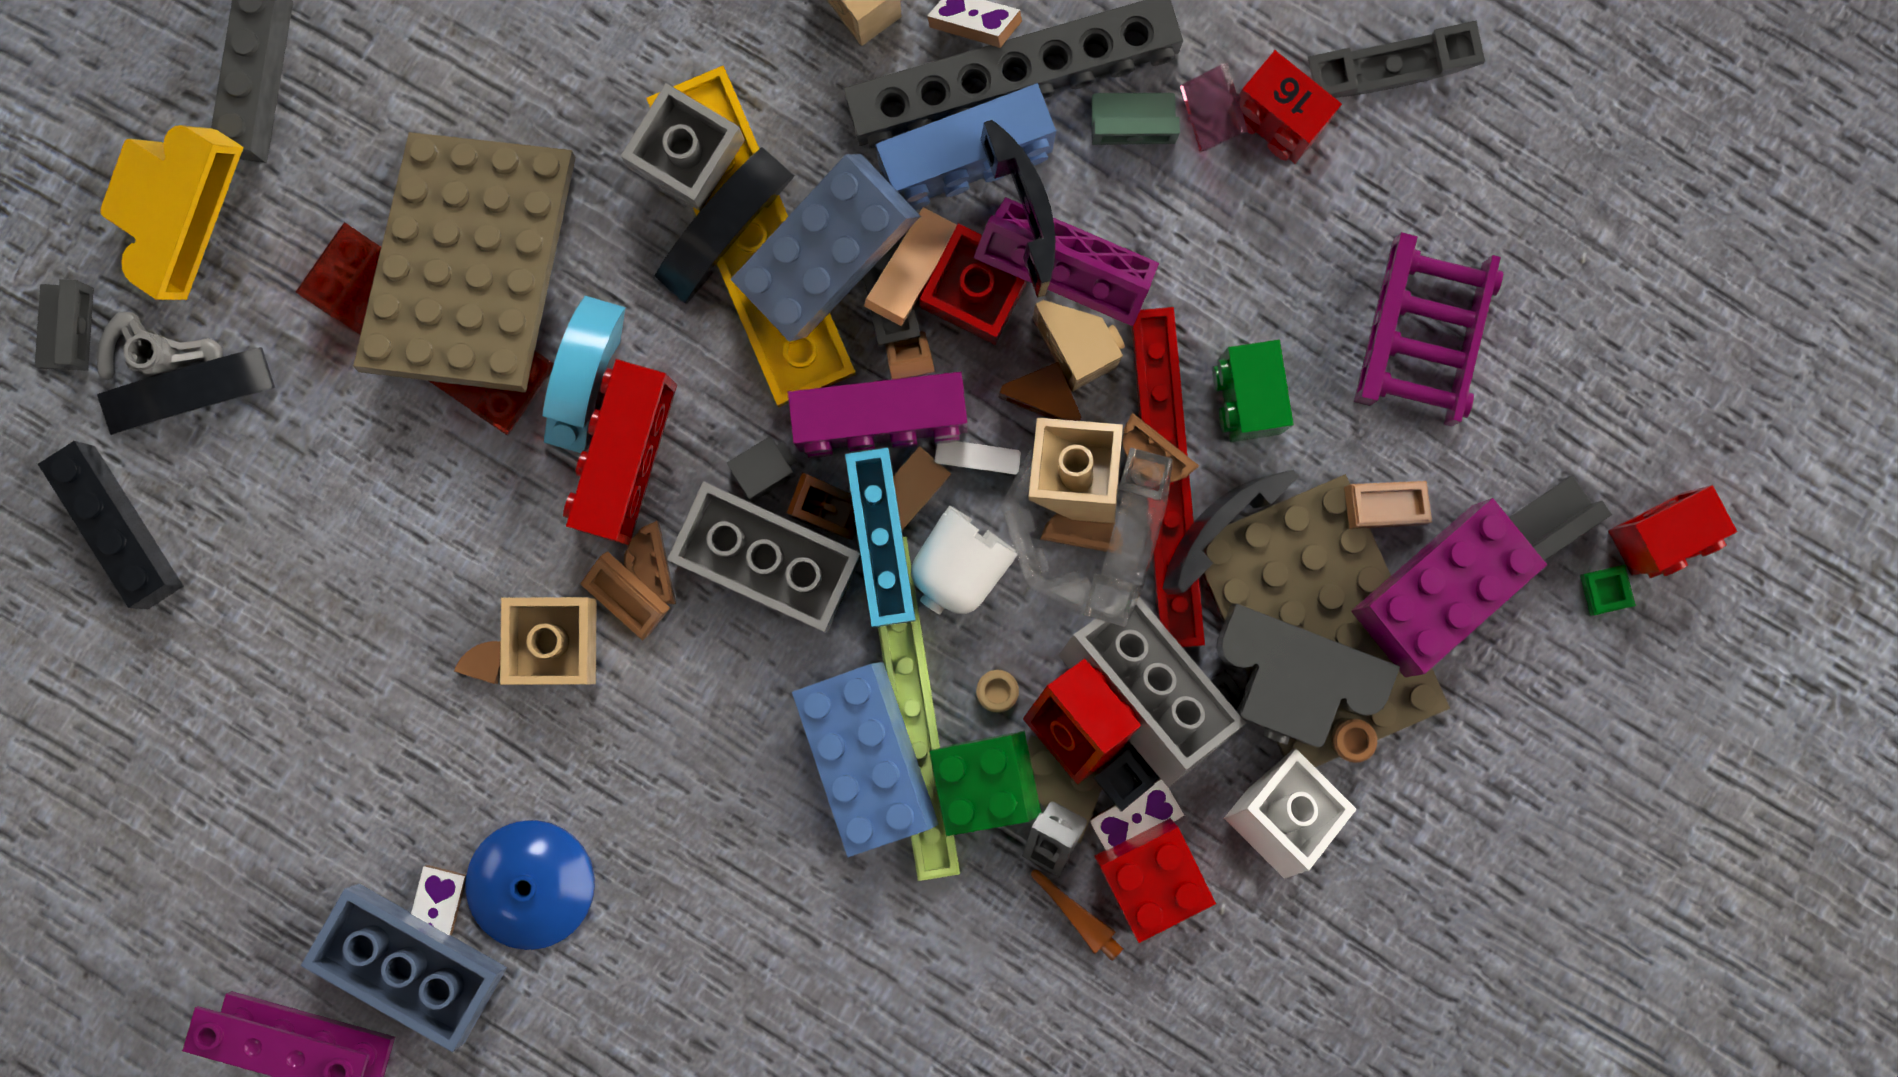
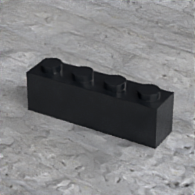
[38,441,184,610]

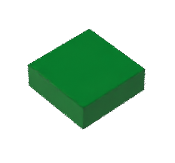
[1580,565,1636,616]

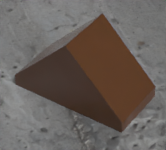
[998,362,1082,421]
[787,473,857,540]

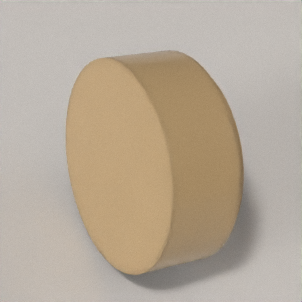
[976,670,1019,712]

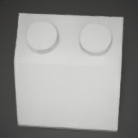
[1224,749,1356,879]

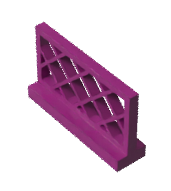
[974,197,1159,326]

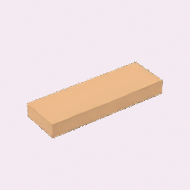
[864,207,957,326]

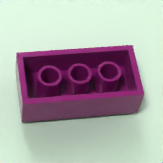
[788,371,968,458]
[1351,498,1547,678]

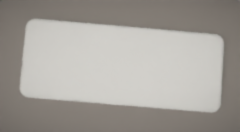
[935,441,1021,475]

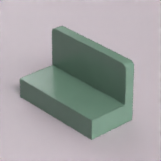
[1091,93,1180,145]

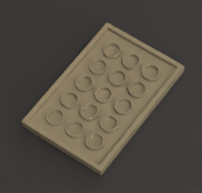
[353,132,576,392]
[1202,474,1450,767]

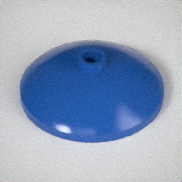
[465,820,595,950]

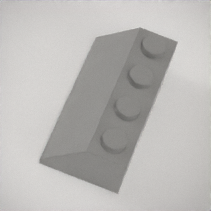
[1058,591,1246,788]

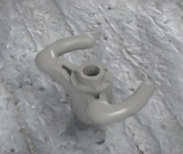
[97,312,223,380]

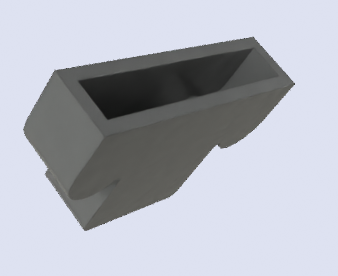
[1217,603,1400,747]

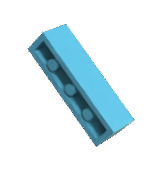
[845,447,916,628]

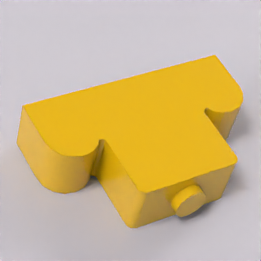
[100,125,244,300]

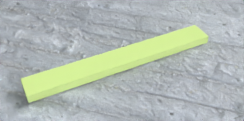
[878,536,960,881]

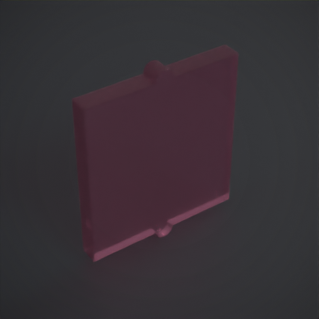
[1180,63,1248,152]

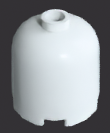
[911,506,1018,615]

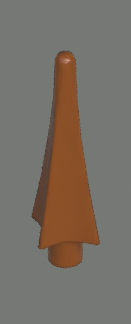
[1031,869,1124,961]

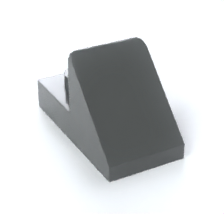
[1022,801,1087,877]

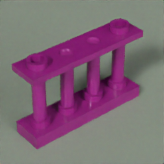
[1354,232,1503,427]
[182,991,395,1077]

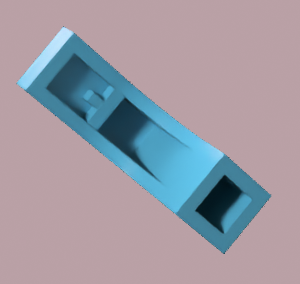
[542,296,626,453]

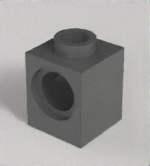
[727,436,797,502]

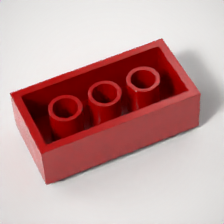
[563,359,677,546]

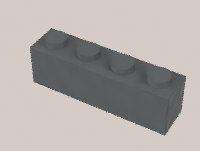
[211,0,293,163]

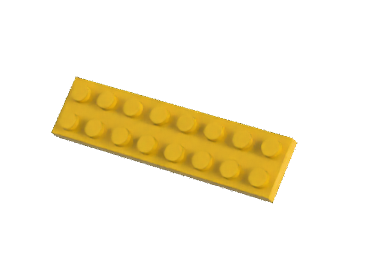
[646,65,856,407]

